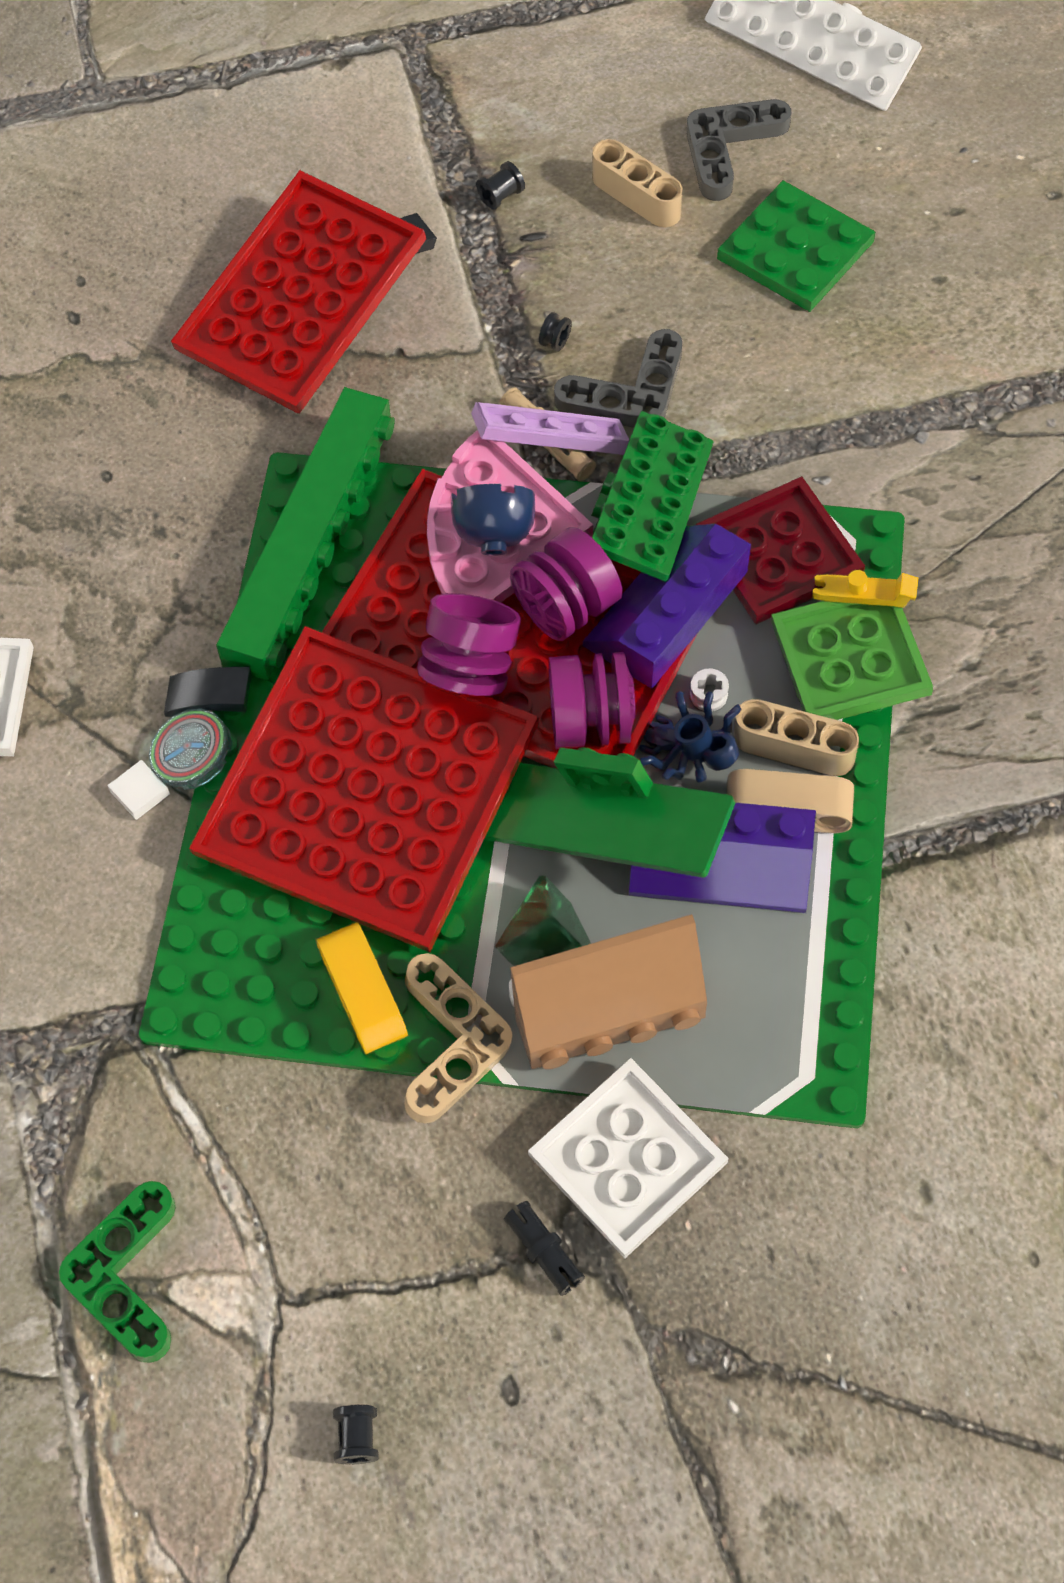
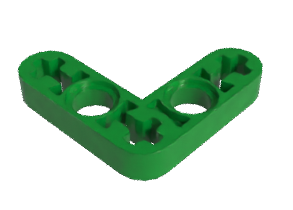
[59,1181,176,1363]

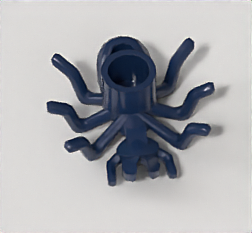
[639,691,742,783]

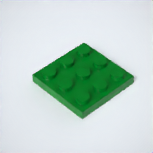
[717,180,876,312]

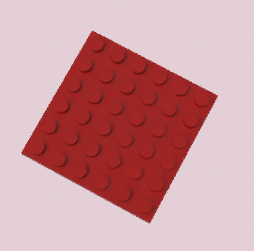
[189,626,539,953]

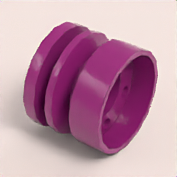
[510,527,622,641]
[417,593,521,696]
[549,652,635,749]

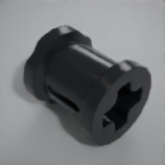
[476,161,525,210]
[333,1404,379,1465]

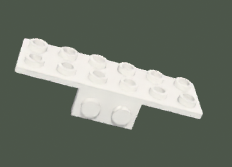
[705,0,922,111]

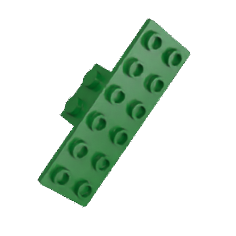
[591,411,714,581]
[484,747,736,878]

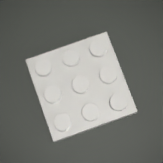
[528,1058,729,1259]

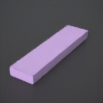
[471,402,629,455]

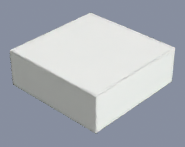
[107,760,170,820]

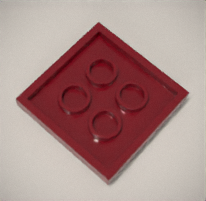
[696,476,865,625]

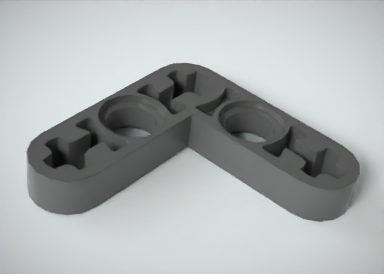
[687,99,791,201]
[554,329,682,428]

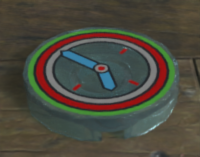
[149,709,233,790]

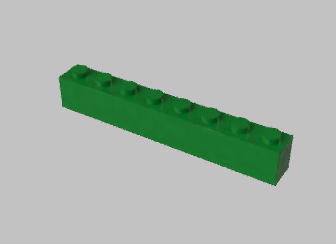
[216,387,395,681]

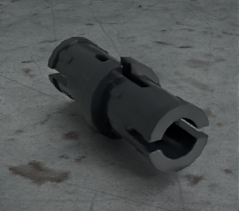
[504,1201,585,1296]

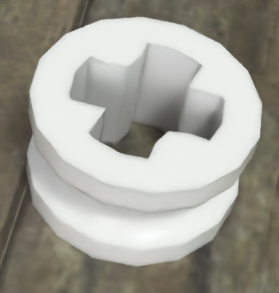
[690,668,729,711]

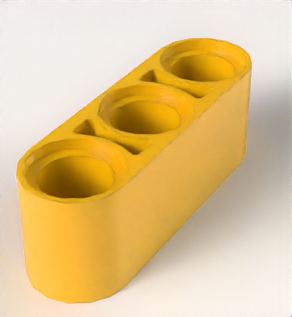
[316,922,408,1054]

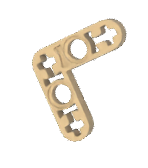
[404,953,512,1124]

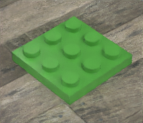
[771,601,933,720]

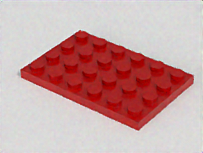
[171,170,426,414]

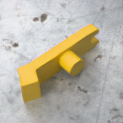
[813,570,919,608]

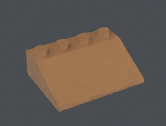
[510,914,707,1069]

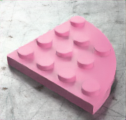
[427,430,593,603]

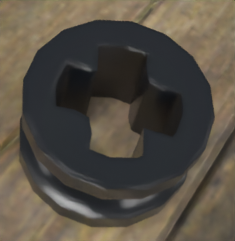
[539,312,572,352]

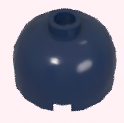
[451,484,535,556]

